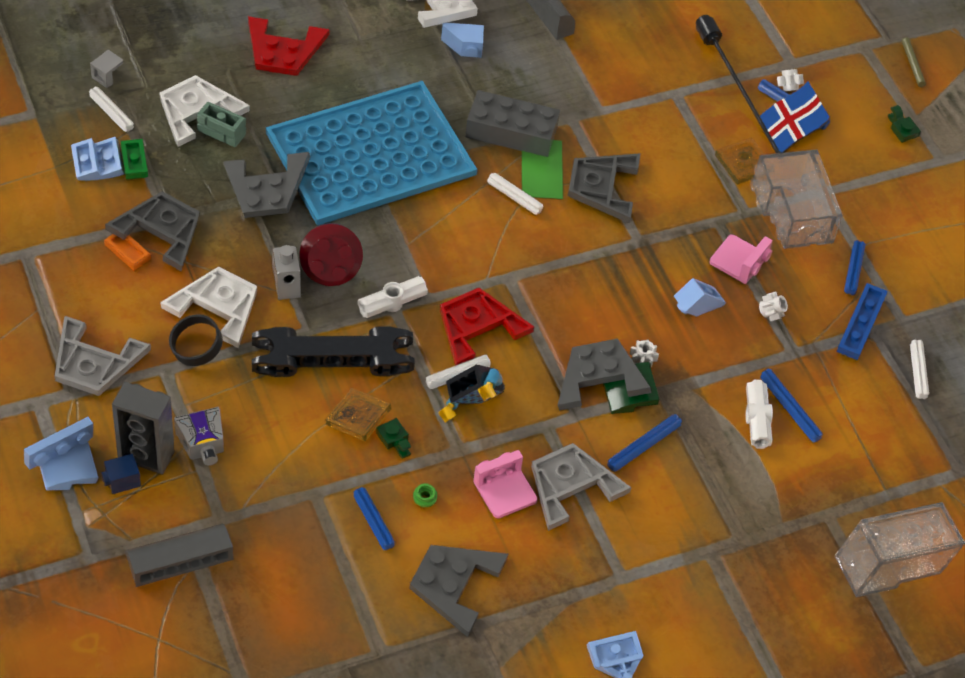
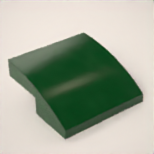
[603,362,660,414]

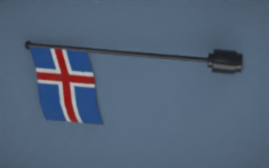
[696,15,830,159]

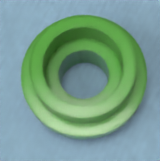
[413,483,437,507]

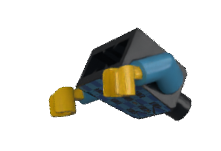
[438,364,505,423]

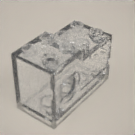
[751,149,843,249]
[835,502,965,598]

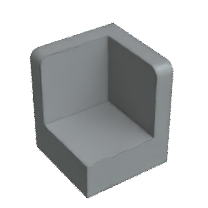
[90,50,123,88]

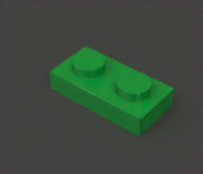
[121,139,148,180]

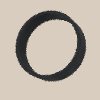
[169,314,223,366]

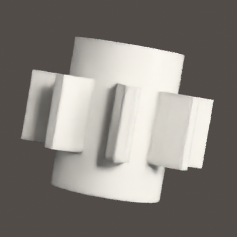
[777,69,804,91]
[759,292,788,321]
[630,340,659,368]

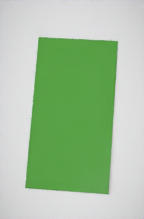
[522,140,563,199]

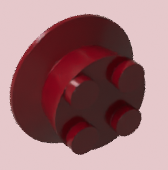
[299,223,363,286]

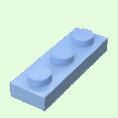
[24,417,93,470]

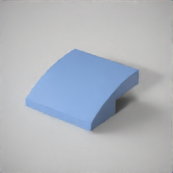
[71,137,124,181]
[40,442,99,490]

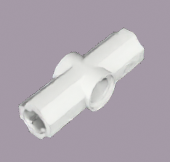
[358,276,428,318]
[746,380,773,449]

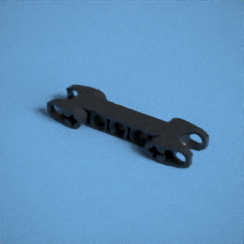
[252,326,415,377]

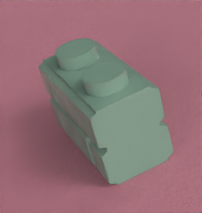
[197,102,246,147]

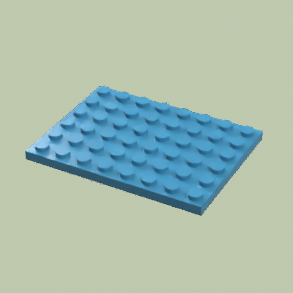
[266,81,477,226]

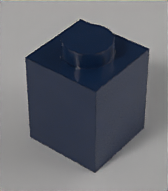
[101,454,141,494]

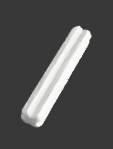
[89,86,134,132]
[487,173,543,215]
[910,340,929,399]
[426,355,491,389]

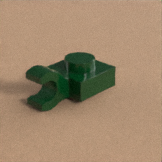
[888,105,921,143]
[376,418,411,459]

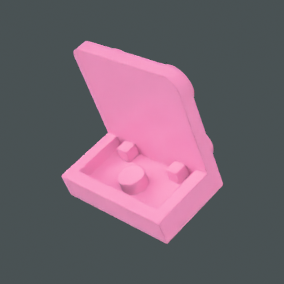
[710,235,773,284]
[473,450,537,518]

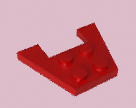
[248,16,330,76]
[440,288,534,366]

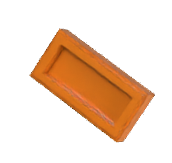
[104,234,151,271]

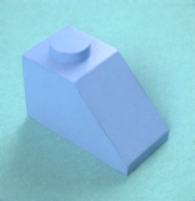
[441,23,484,58]
[674,278,726,317]

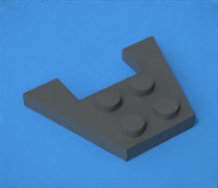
[223,152,311,218]
[568,153,641,223]
[105,191,200,271]
[558,338,651,411]
[410,545,508,637]

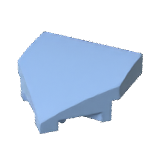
[587,631,644,678]

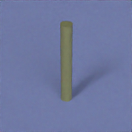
[902,37,926,87]

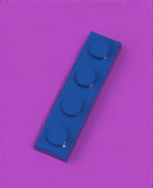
[837,283,888,360]

